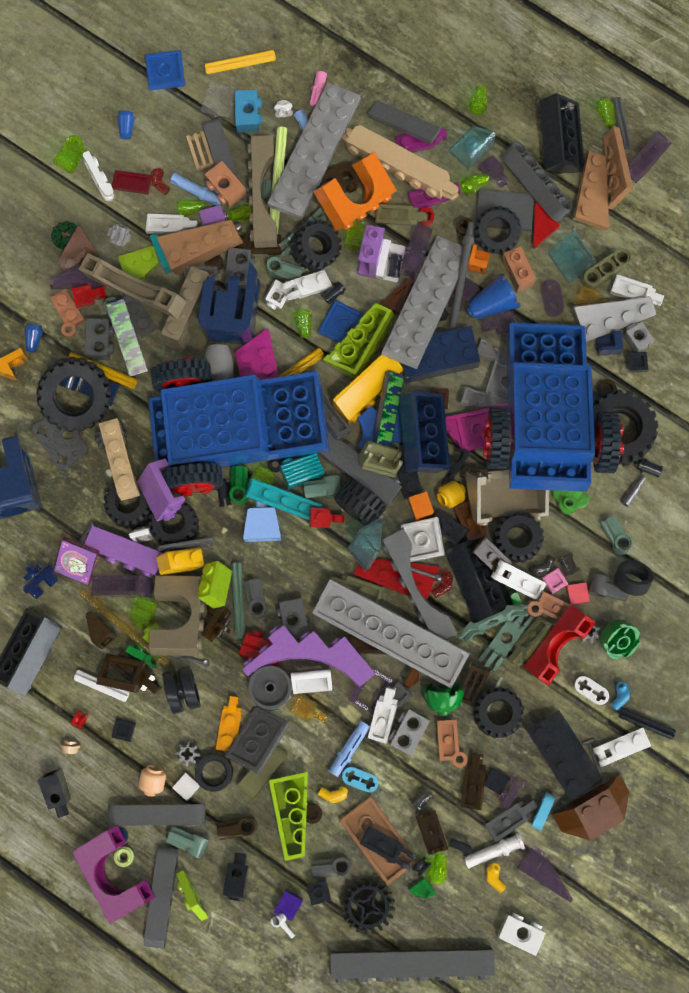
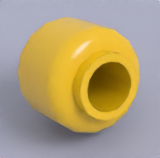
[437,480,466,509]

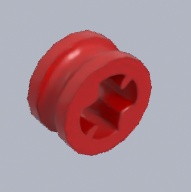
[419,207,434,226]
[71,710,89,730]

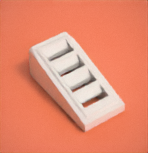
[129,525,154,543]

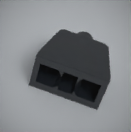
[38,768,71,818]
[223,853,249,902]

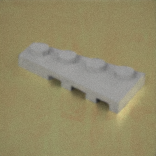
[573,296,657,342]

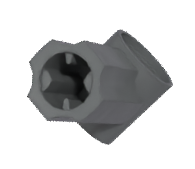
[589,574,629,602]
[244,579,268,619]
[311,856,352,878]

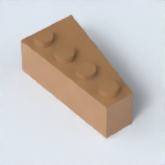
[157,220,243,275]

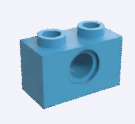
[235,90,262,133]

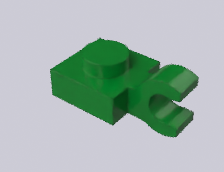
[125,644,162,668]

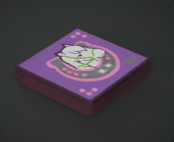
[53,536,100,586]

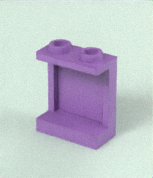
[358,225,385,279]
[137,459,185,521]

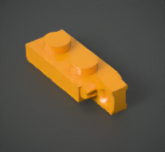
[216,696,242,751]

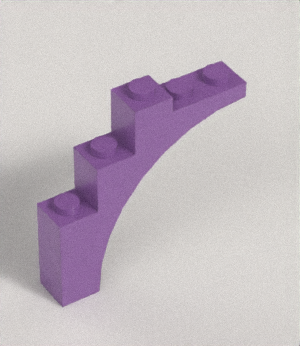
[242,625,375,687]

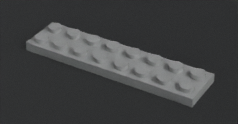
[267,83,361,220]
[382,236,471,369]
[312,578,470,688]

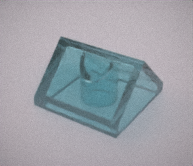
[448,126,496,170]
[548,231,596,283]
[347,518,383,571]

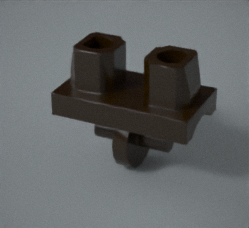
[200,606,231,642]

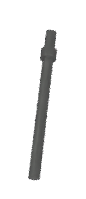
[448,222,476,331]

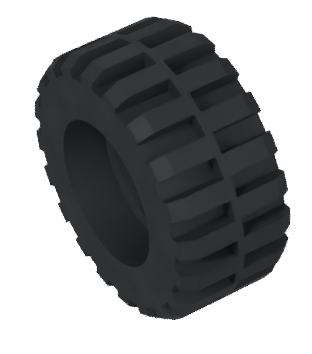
[36,357,111,432]
[593,390,659,466]

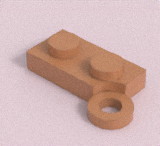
[50,289,85,338]
[527,591,578,621]
[437,720,468,768]

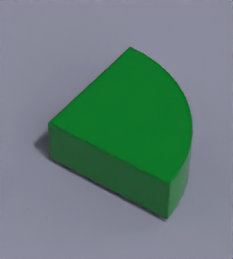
[508,588,522,604]
[408,877,436,898]

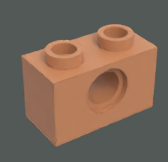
[205,161,247,208]
[502,246,536,293]

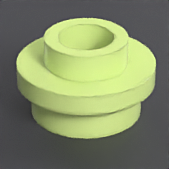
[114,846,134,867]

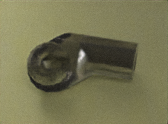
[528,555,556,577]

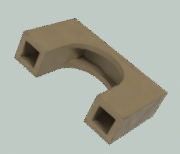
[161,266,210,354]
[149,575,205,656]

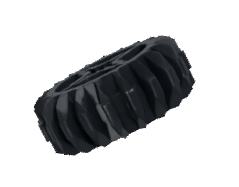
[341,878,395,934]

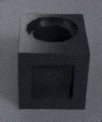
[306,879,331,906]

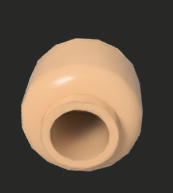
[138,765,166,796]

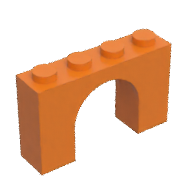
[313,152,397,231]

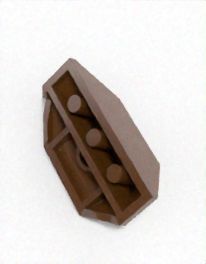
[551,774,629,841]

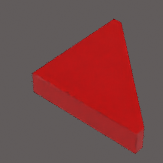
[533,202,560,249]

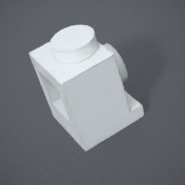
[263,280,292,310]

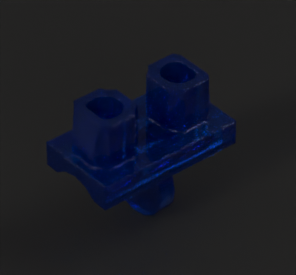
[23,565,58,599]

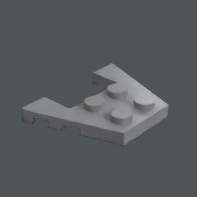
[460,338,508,406]

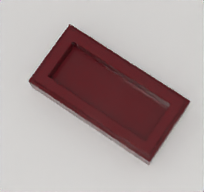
[112,170,152,195]

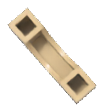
[99,418,140,501]

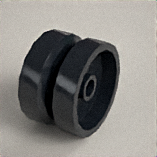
[162,666,201,714]

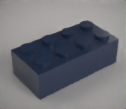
[401,326,480,384]
[399,391,450,473]

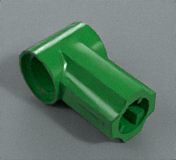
[229,466,248,506]

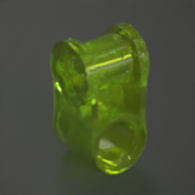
[54,135,86,173]

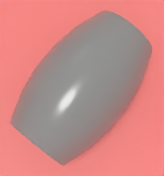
[204,344,233,381]

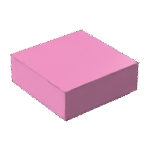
[541,568,569,595]

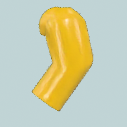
[318,786,348,803]
[486,863,507,894]

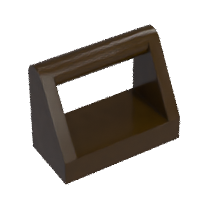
[86,611,117,650]
[96,653,145,693]

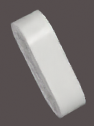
[574,676,609,705]

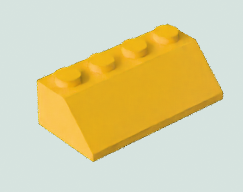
[333,355,404,425]

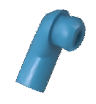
[610,681,630,711]

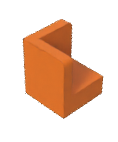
[467,244,490,275]
[408,492,434,522]

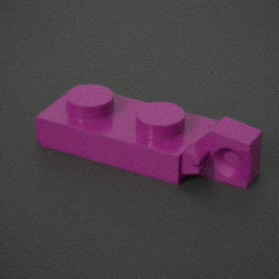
[395,129,447,153]
[408,182,461,211]

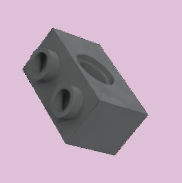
[276,598,309,641]

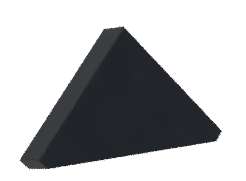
[442,448,470,485]

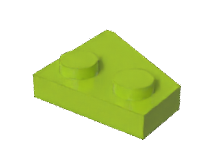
[176,870,209,921]

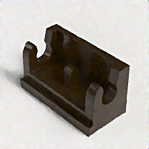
[416,810,448,855]

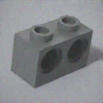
[224,248,255,291]
[84,319,115,361]

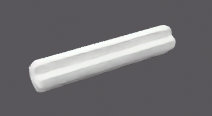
[74,670,129,702]

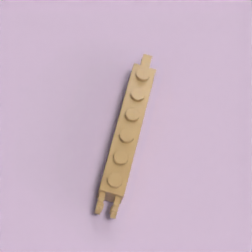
[341,125,459,201]

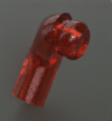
[151,168,170,195]
[431,571,453,598]

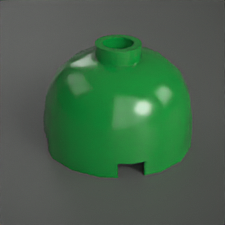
[600,619,640,660]
[424,682,464,716]

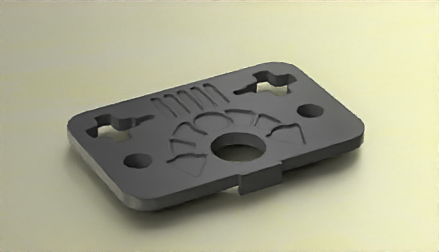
[32,417,88,470]
[158,538,216,553]

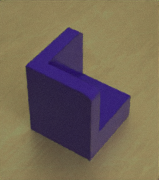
[274,890,304,921]

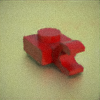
[72,285,106,308]
[309,508,344,528]

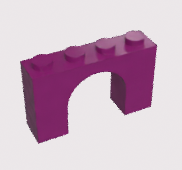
[72,826,155,924]

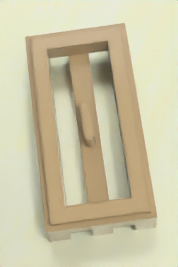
[186,131,214,171]

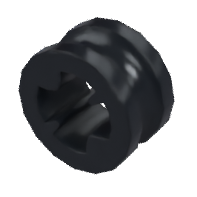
[412,857,431,876]

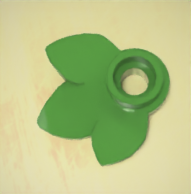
[552,490,590,515]

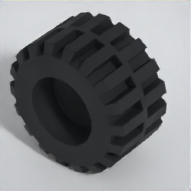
[474,206,522,254]
[290,220,342,271]
[103,479,153,529]
[334,479,386,527]
[148,501,199,545]
[493,512,544,563]
[473,687,524,738]

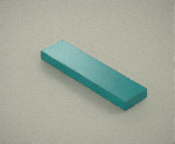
[244,478,323,521]

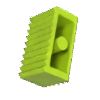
[197,561,232,608]

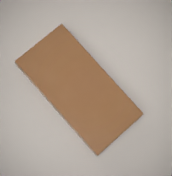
[339,796,419,885]

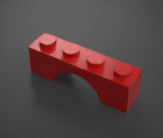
[524,605,596,686]

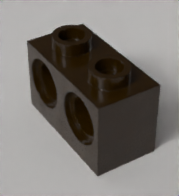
[319,161,360,193]

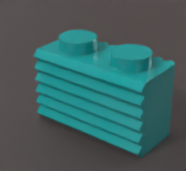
[279,453,325,490]

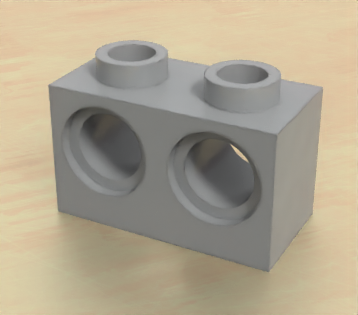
[388,710,430,757]

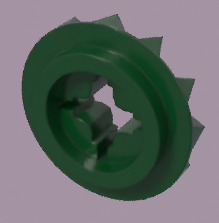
[51,220,77,250]

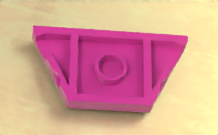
[235,329,279,380]
[446,406,508,452]

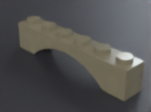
[248,135,277,248]
[78,253,187,319]

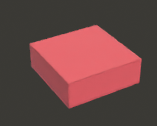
[566,583,590,605]

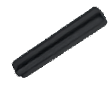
[619,708,676,739]

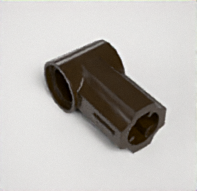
[217,817,258,840]

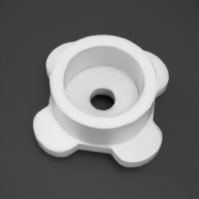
[274,100,293,118]

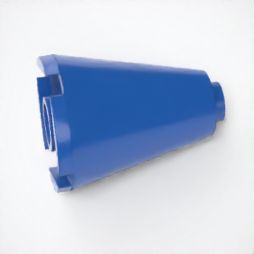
[466,273,521,319]

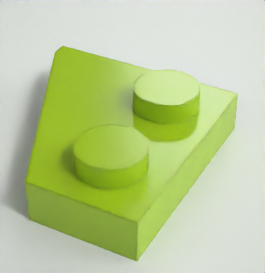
[118,246,160,280]

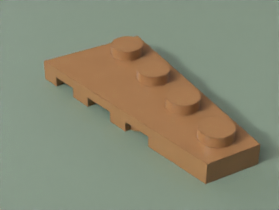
[603,126,633,210]
[573,151,609,231]

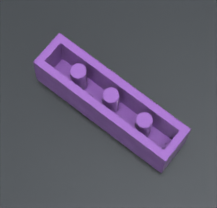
[83,526,163,578]

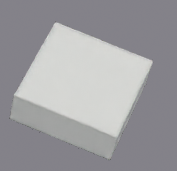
[173,773,200,801]

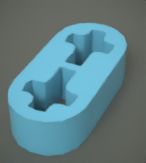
[342,767,378,792]
[531,792,555,831]

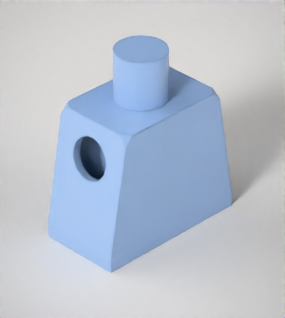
[244,501,281,542]

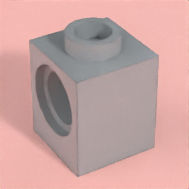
[623,322,655,352]

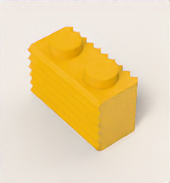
[157,548,204,575]

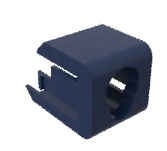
[198,262,261,345]
[0,431,42,519]

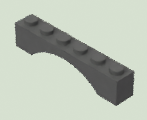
[381,527,457,639]

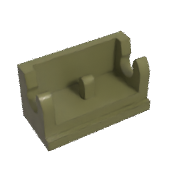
[358,441,403,478]

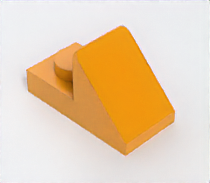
[0,348,28,380]

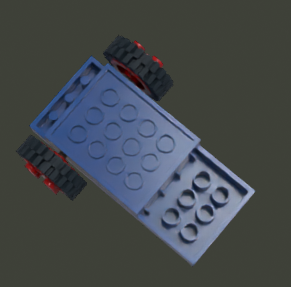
[482,323,624,492]
[148,357,330,497]

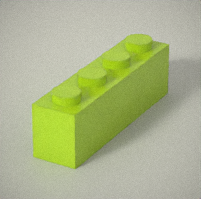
[323,303,396,380]
[269,772,308,861]

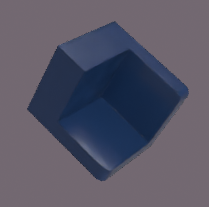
[596,330,624,356]

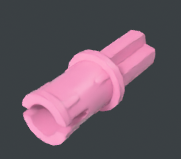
[309,71,327,108]

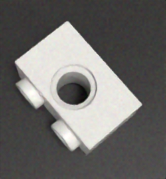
[497,912,546,956]

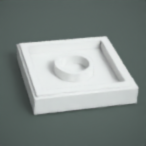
[400,517,445,563]

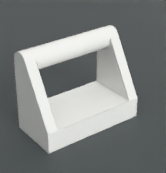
[291,669,333,694]

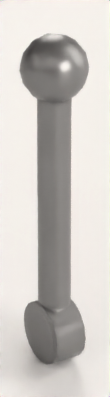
[410,565,442,582]
[171,656,210,668]

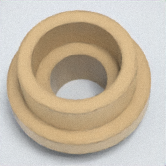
[60,739,80,754]

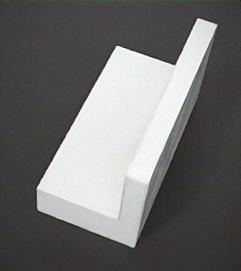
[376,239,406,283]

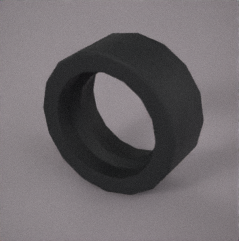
[614,560,654,596]
[195,754,233,792]

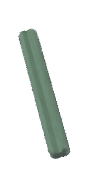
[231,562,246,639]

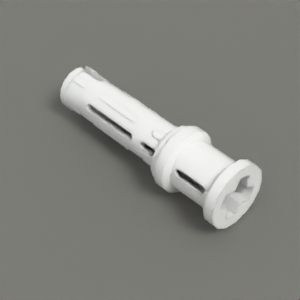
[464,832,525,869]

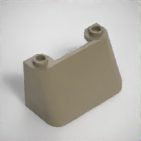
[465,465,549,525]

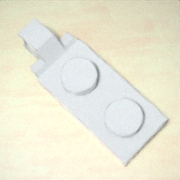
[146,214,198,235]
[610,275,664,306]
[368,686,398,744]

